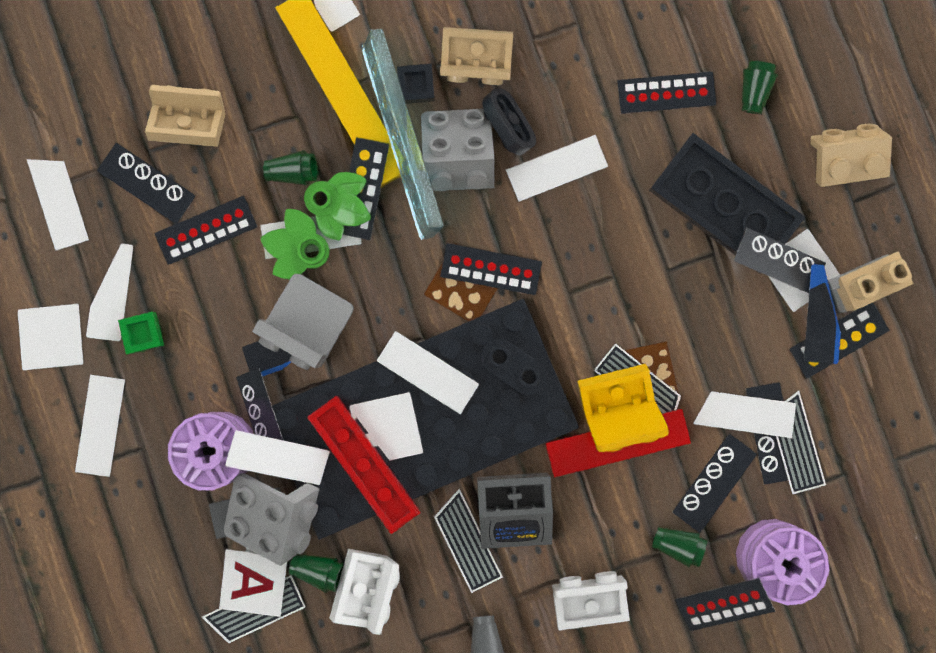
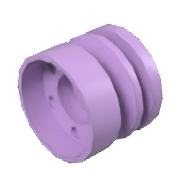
[168,412,253,490]
[736,519,829,605]

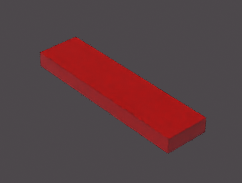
[307,396,421,534]
[545,409,691,478]

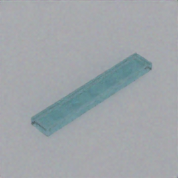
[361,29,444,240]

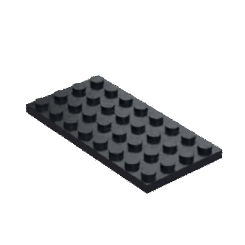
[272,298,579,540]

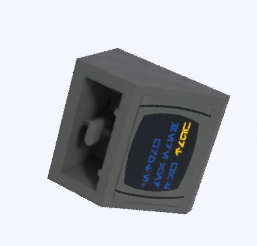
[477,473,553,549]

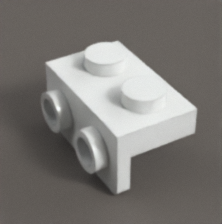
[329,549,400,635]
[552,571,630,630]

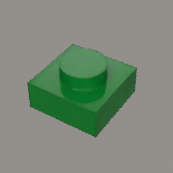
[118,311,164,355]

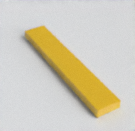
[275,0,410,188]

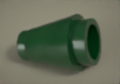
[741,61,778,115]
[263,150,318,185]
[652,527,708,567]
[289,554,344,593]

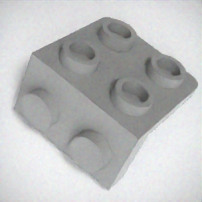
[421,109,494,192]
[252,274,354,370]
[224,473,319,566]

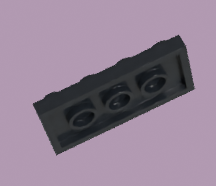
[649,133,805,274]

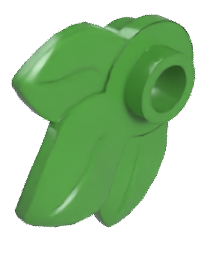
[304,172,371,241]
[260,209,330,279]

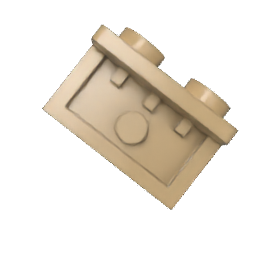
[440,27,513,85]
[145,85,225,147]
[810,124,892,187]

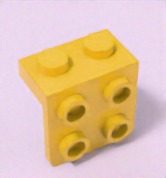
[577,364,669,452]

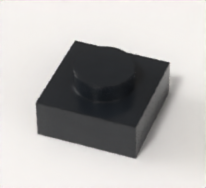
[397,63,435,104]

